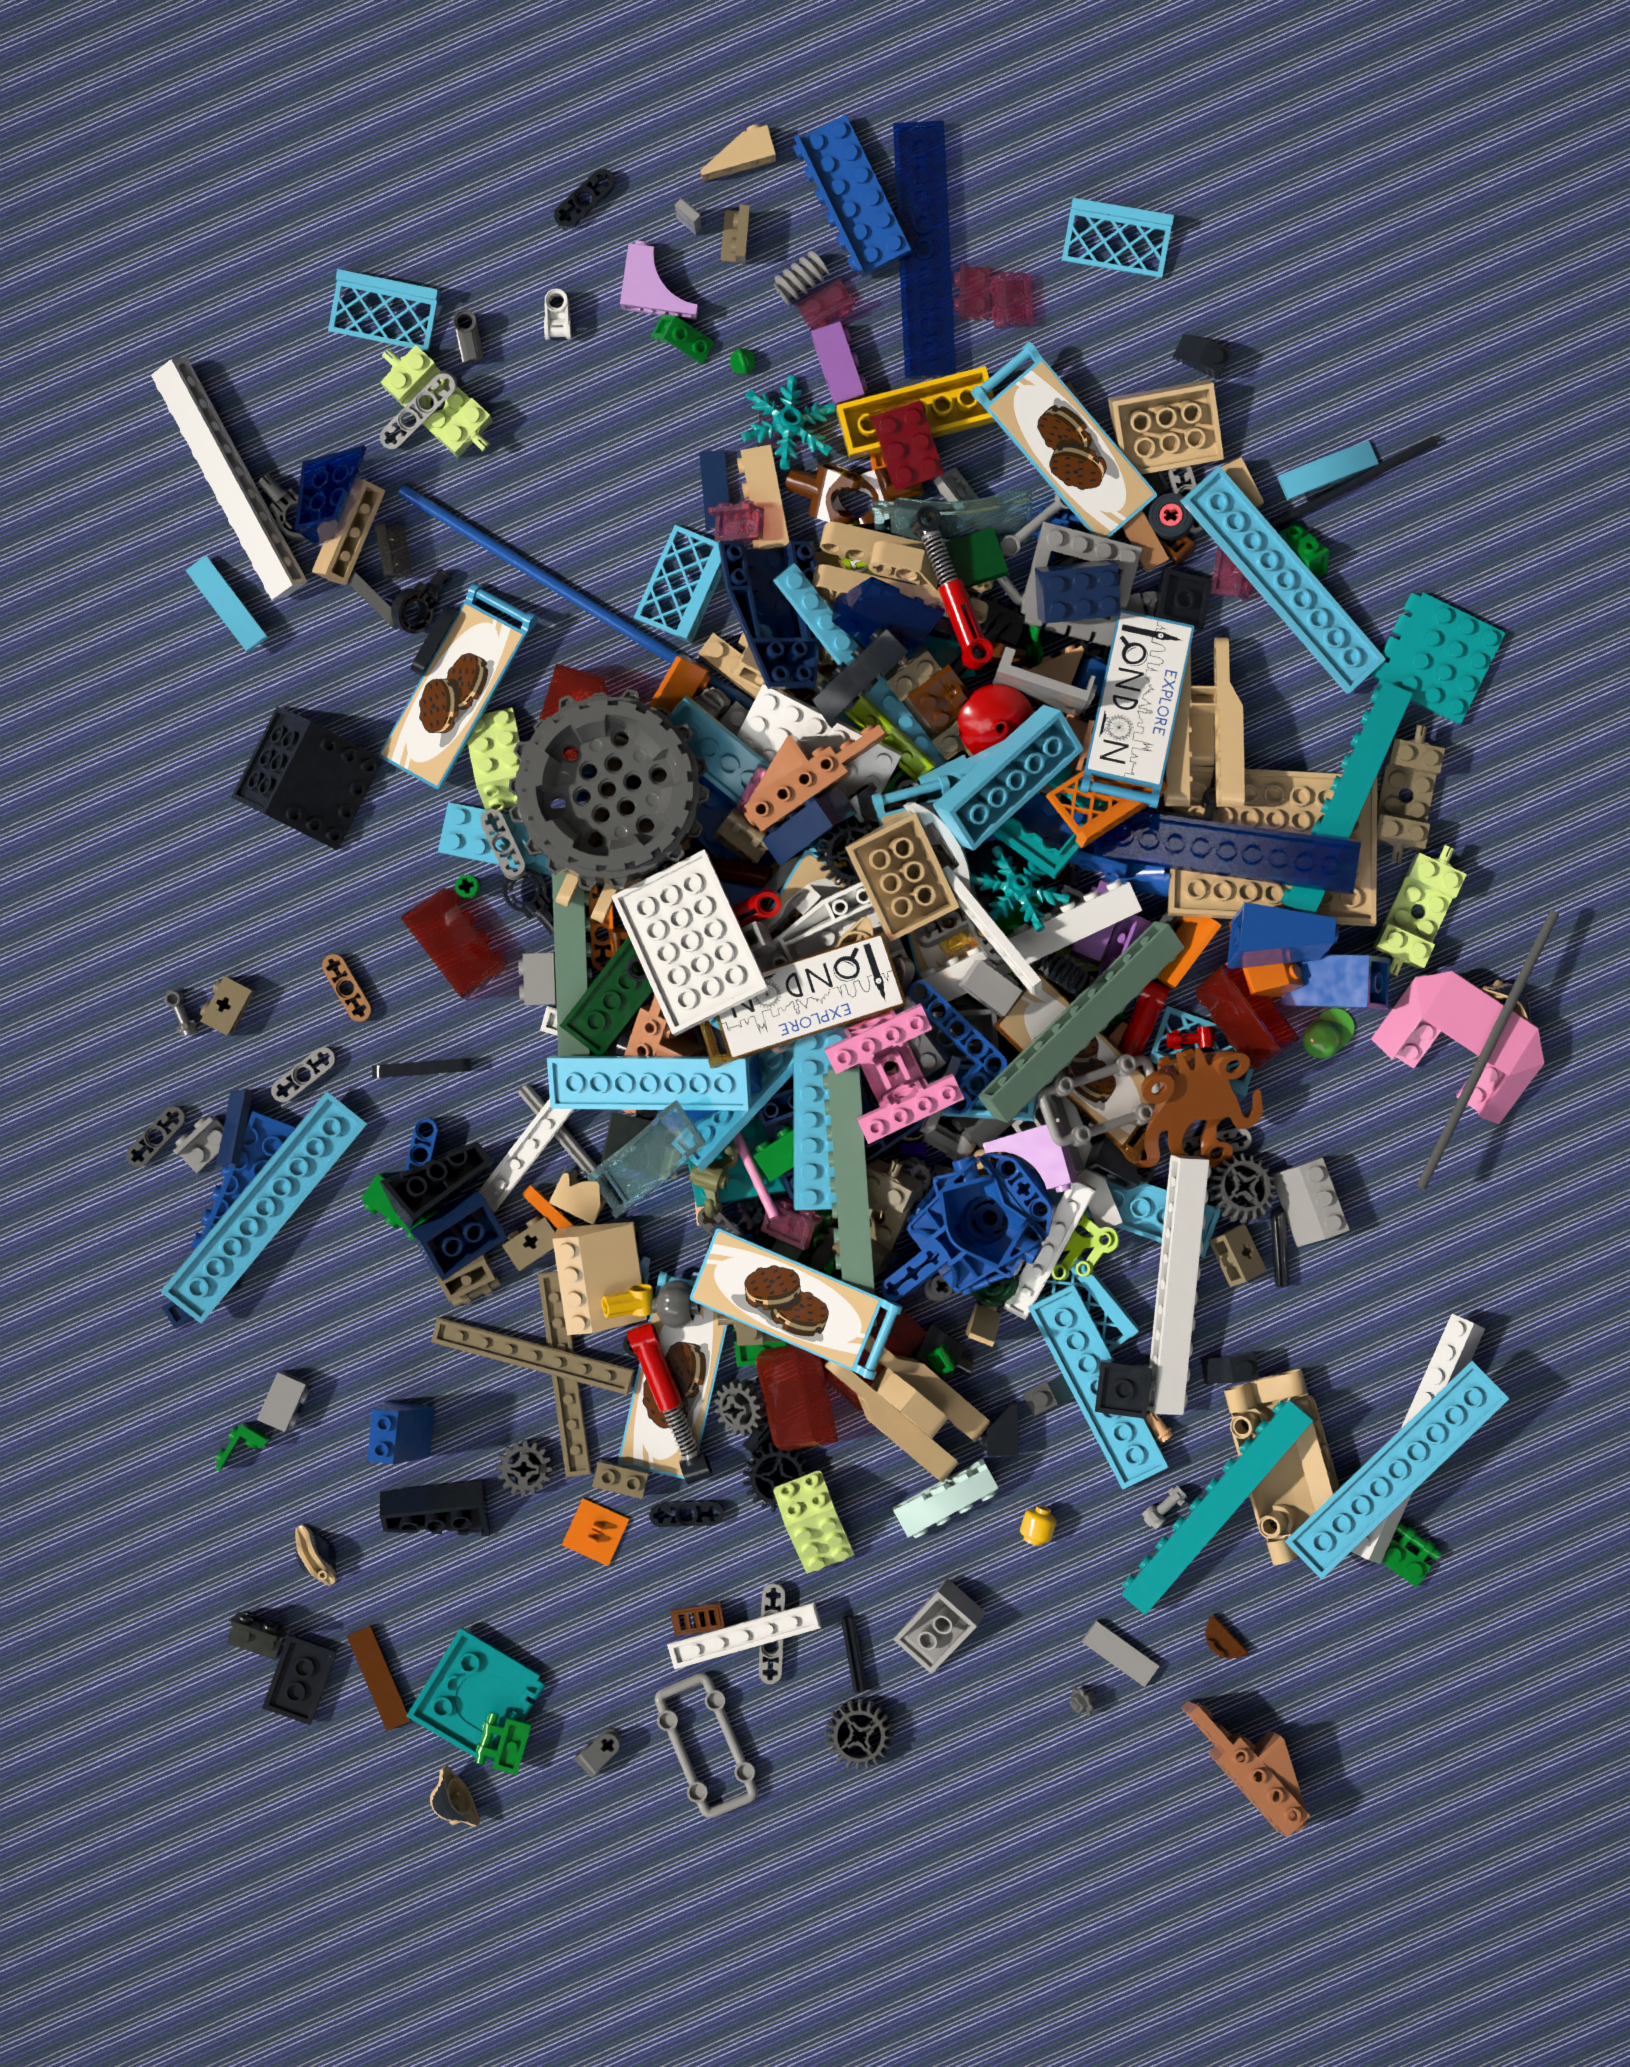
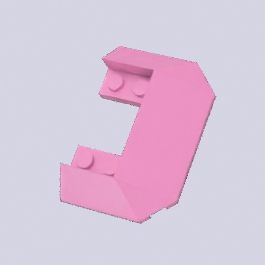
[1371,970,1544,1124]

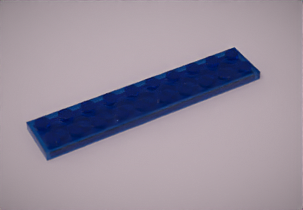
[893,121,956,379]
[1093,811,1361,894]

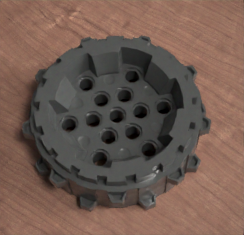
[509,689,710,891]

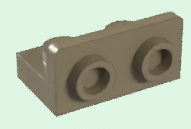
[721,204,750,264]

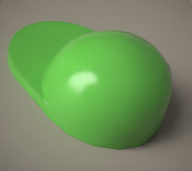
[1302,1008,1354,1059]

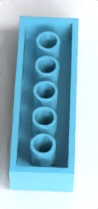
[933,705,1084,851]

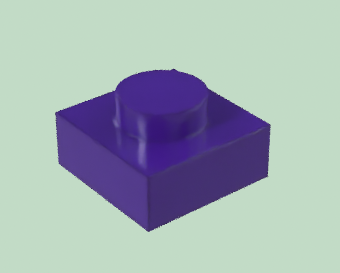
[900,1141,926,1163]

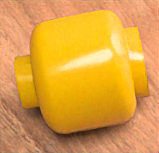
[1020,1505,1057,1546]

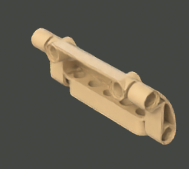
[1224,1369,1340,1565]

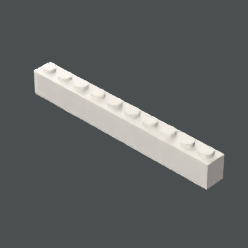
[151,358,307,600]
[902,879,1142,1012]
[1147,1155,1211,1415]
[1351,1314,1485,1564]

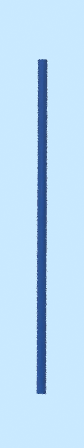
[398,484,754,711]

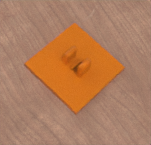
[562,1498,629,1566]

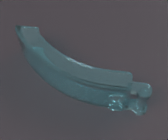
[871,490,1032,556]
[586,1100,707,1219]

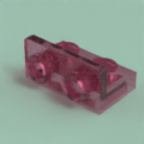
[954,264,990,320]
[990,272,1034,329]
[796,279,855,332]
[1210,546,1253,600]
[761,1198,823,1250]

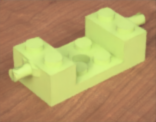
[381,345,493,458]
[1373,845,1467,976]

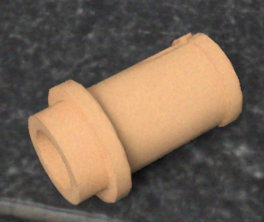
[1145,1412,1173,1444]

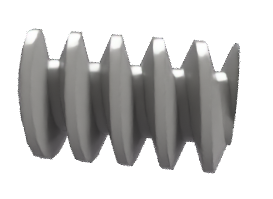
[773,251,830,306]

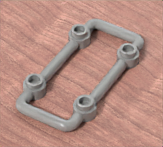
[996,493,1091,605]
[1037,1054,1160,1147]
[654,1673,758,1818]

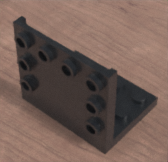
[231,707,384,851]

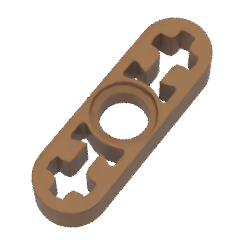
[322,954,372,1022]

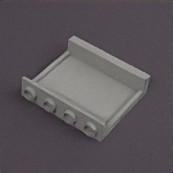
[992,647,1098,717]

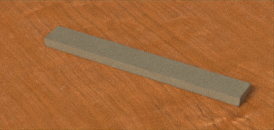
[538,1271,592,1478]
[431,1317,636,1395]

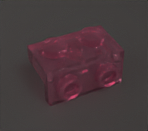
[708,500,764,543]

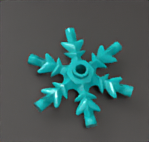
[741,375,836,470]
[969,846,1070,933]

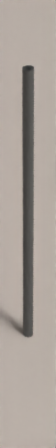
[1416,910,1559,1191]

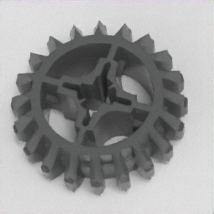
[1207,1154,1277,1223]
[824,1699,894,1770]

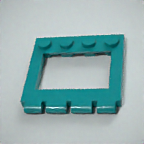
[992,766,1109,879]

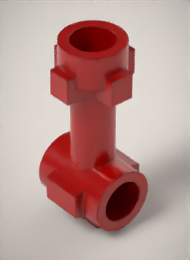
[1166,1026,1216,1050]

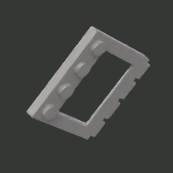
[1019,522,1142,647]

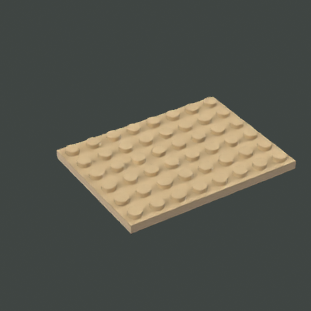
[1168,766,1377,926]

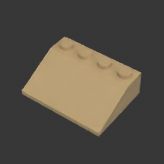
[1108,379,1224,475]
[845,812,959,942]
[553,1222,648,1335]

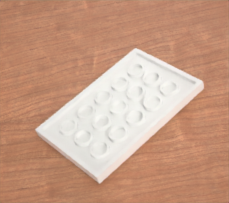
[737,683,902,816]
[611,849,769,1036]

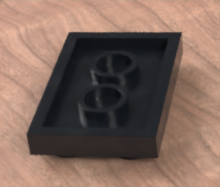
[262,1634,338,1725]

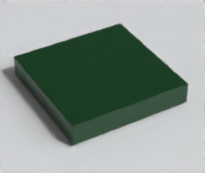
[944,527,1009,588]

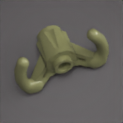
[689,1143,739,1218]

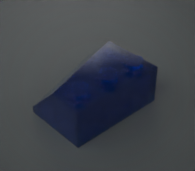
[294,445,367,543]
[832,577,945,651]

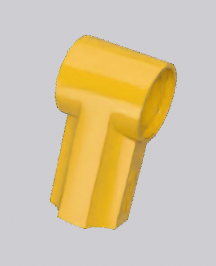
[601,1284,654,1319]

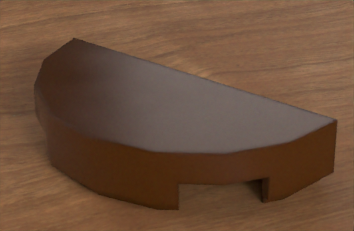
[1205,1614,1249,1659]

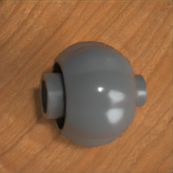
[652,1280,701,1329]

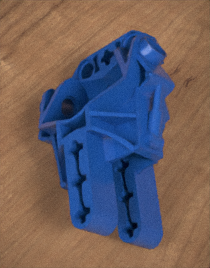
[881,1153,1056,1301]

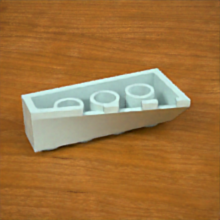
[893,1458,998,1538]

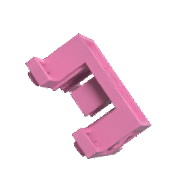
[824,1004,964,1144]

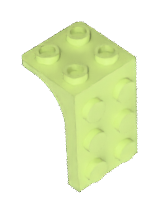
[467,707,520,811]
[774,1471,854,1574]

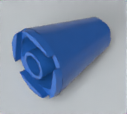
[1105,846,1170,898]

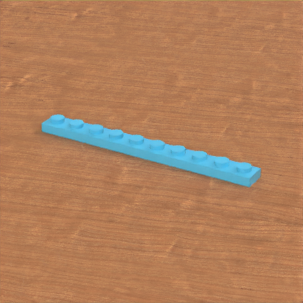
[773,563,948,772]

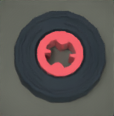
[1148,493,1195,540]

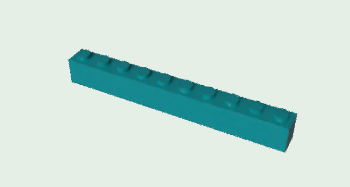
[1280,681,1413,914]
[1121,1397,1313,1615]

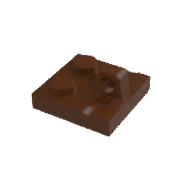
[907,664,971,734]

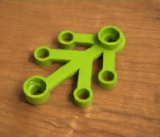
[1035,1212,1119,1280]

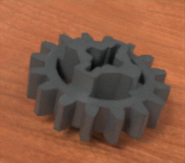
[714,1379,767,1436]
[496,1439,553,1497]

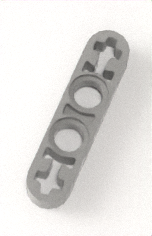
[379,371,457,449]
[759,1582,785,1684]

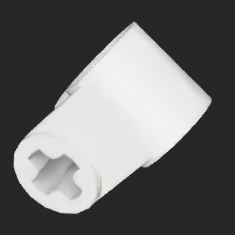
[544,289,571,340]

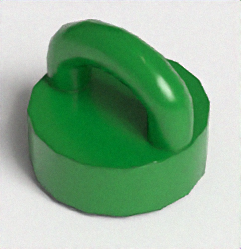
[730,348,755,376]

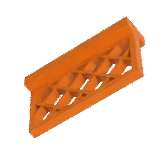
[1046,770,1168,848]

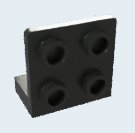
[601,1113,667,1177]
[226,1611,287,1660]

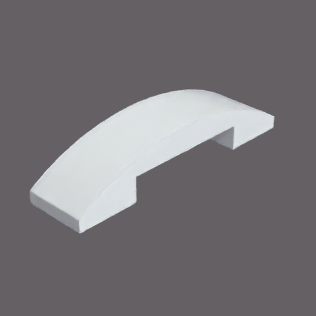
[903,802,970,891]

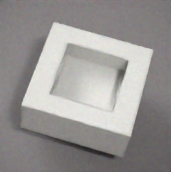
[791,885,821,915]

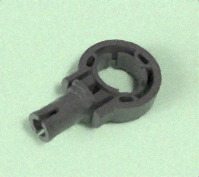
[257,473,320,540]

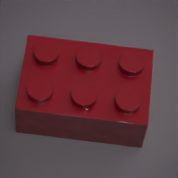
[869,397,944,491]

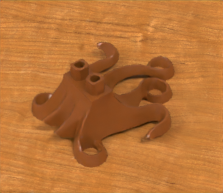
[1131,1048,1263,1186]

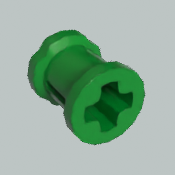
[455,875,480,899]

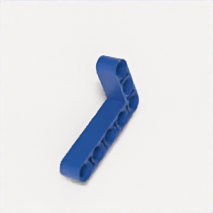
[907,980,1007,1115]

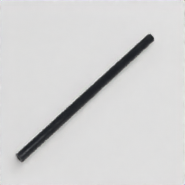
[1268,436,1438,529]

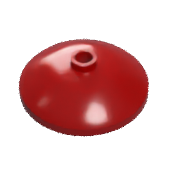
[957,684,1034,754]

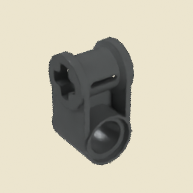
[573,1728,622,1778]

